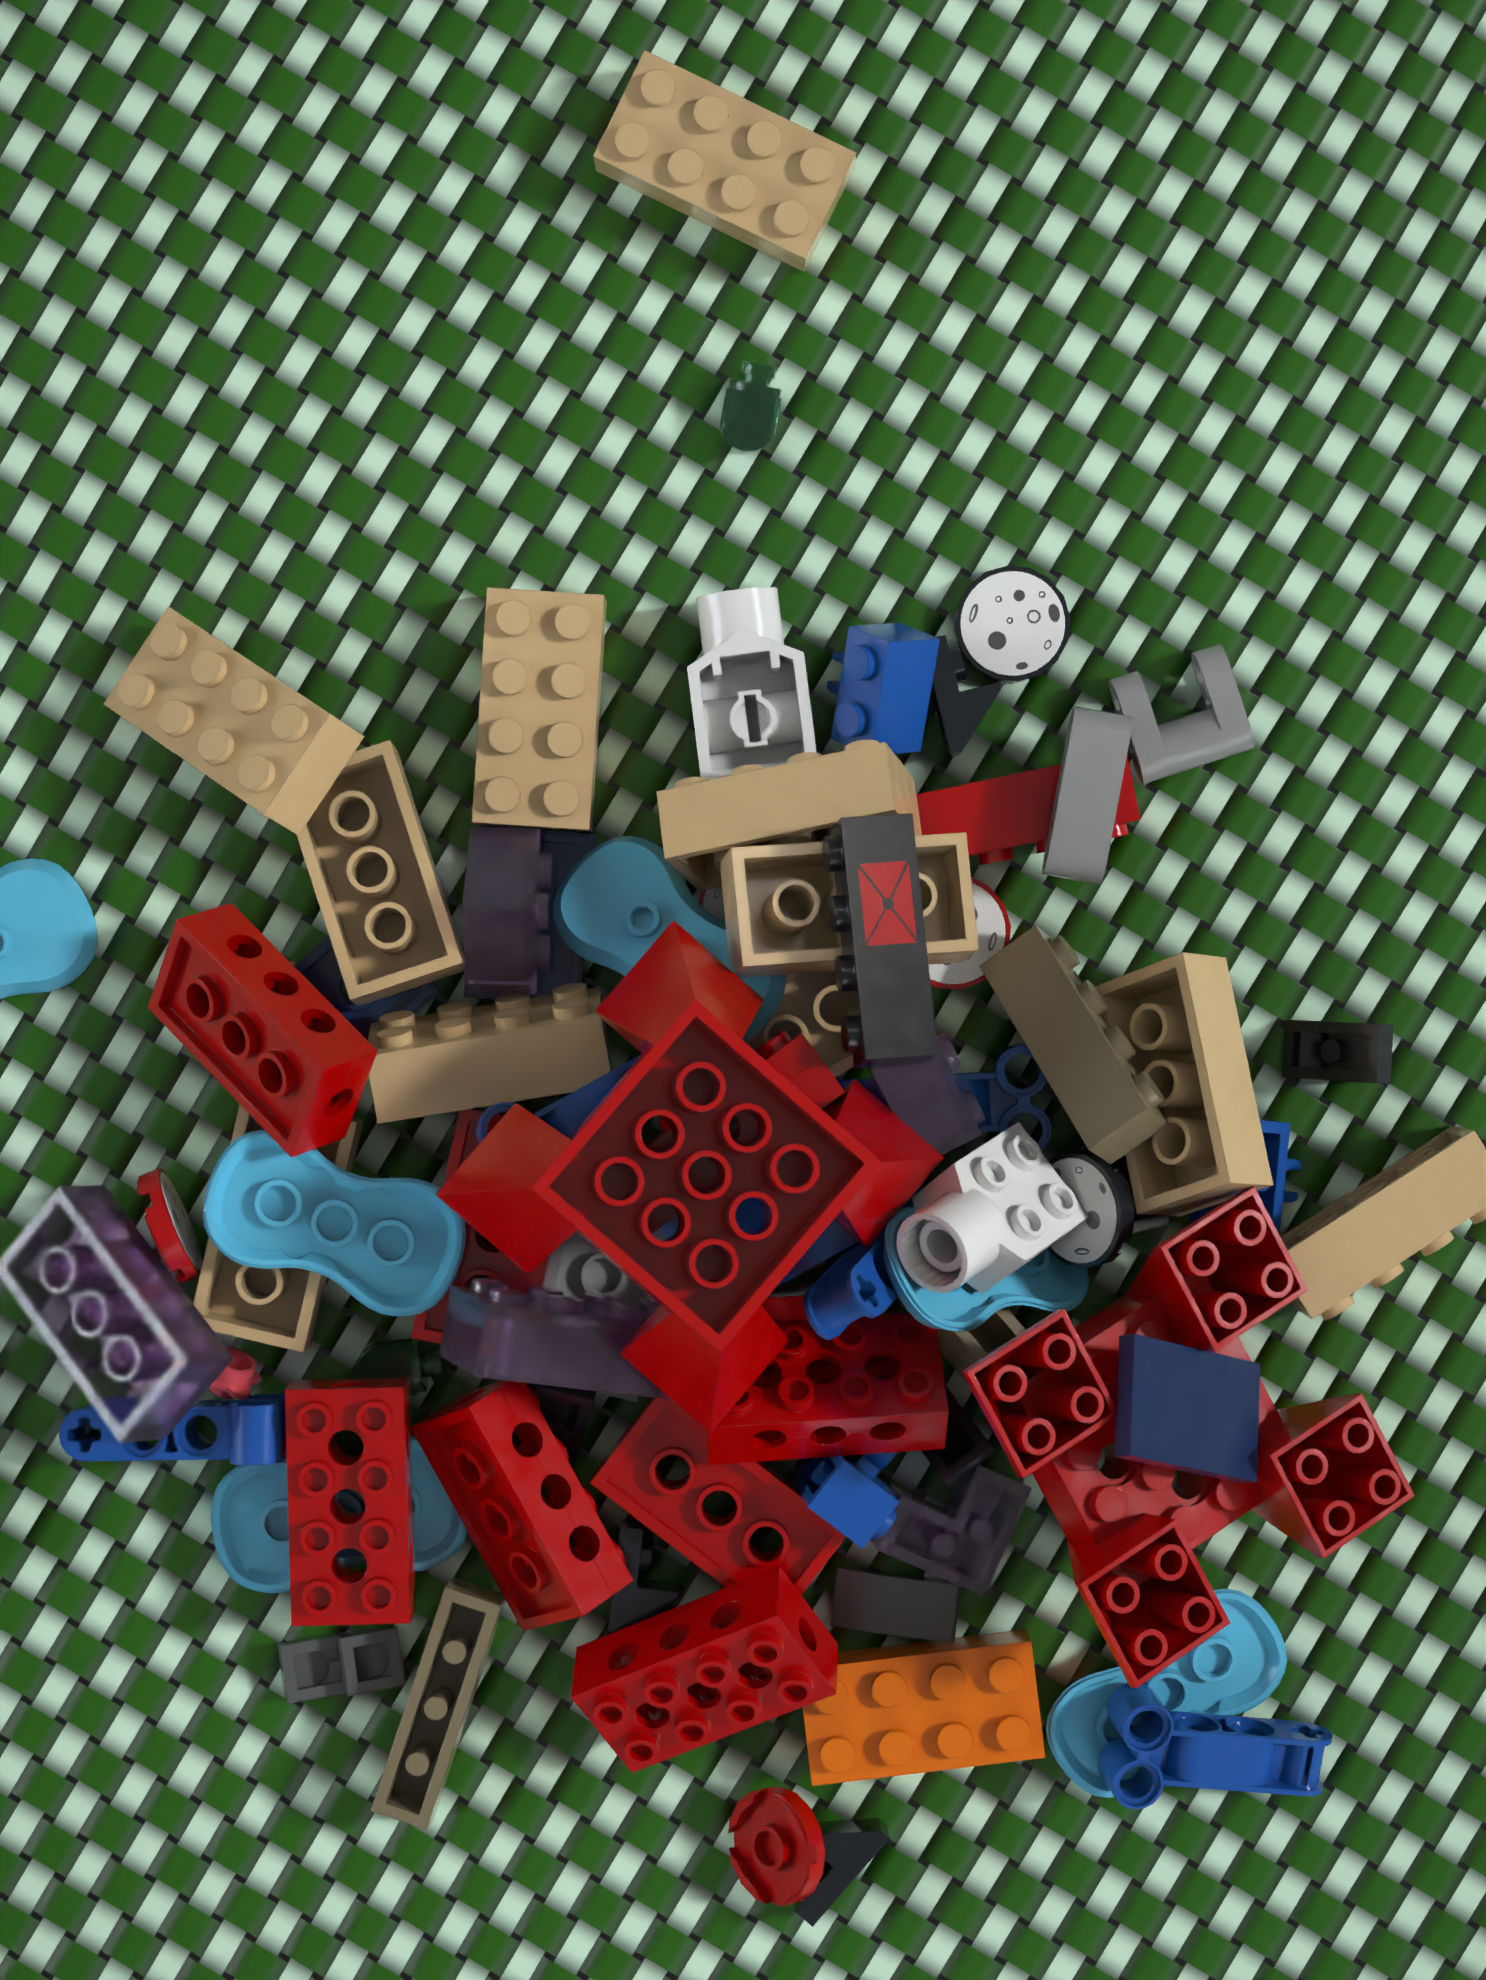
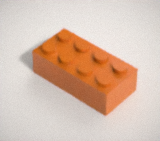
[802,1629,1046,1786]

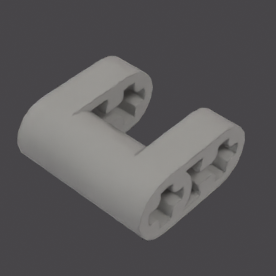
[1108,644,1254,785]

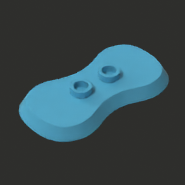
[553,836,785,1043]
[0,858,98,999]
[203,1130,466,1316]
[882,1206,1089,1332]
[211,1436,467,1593]
[1046,1589,1287,1798]

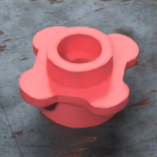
[196,1347,260,1400]

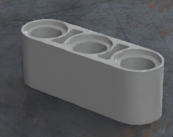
[1042,706,1133,885]

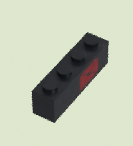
[823,813,938,1068]

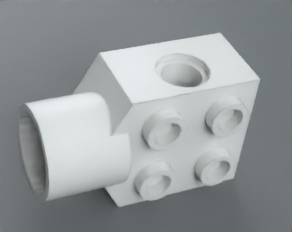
[687,587,816,780]
[896,1122,1089,1294]

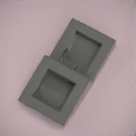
[830,1566,962,1642]
[277,1626,406,1704]

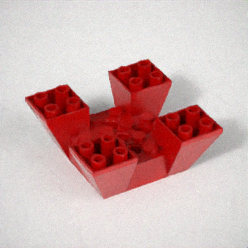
[435,921,944,1433]
[962,1186,1415,1689]

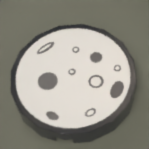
[954,566,1071,683]
[1048,1149,1135,1269]

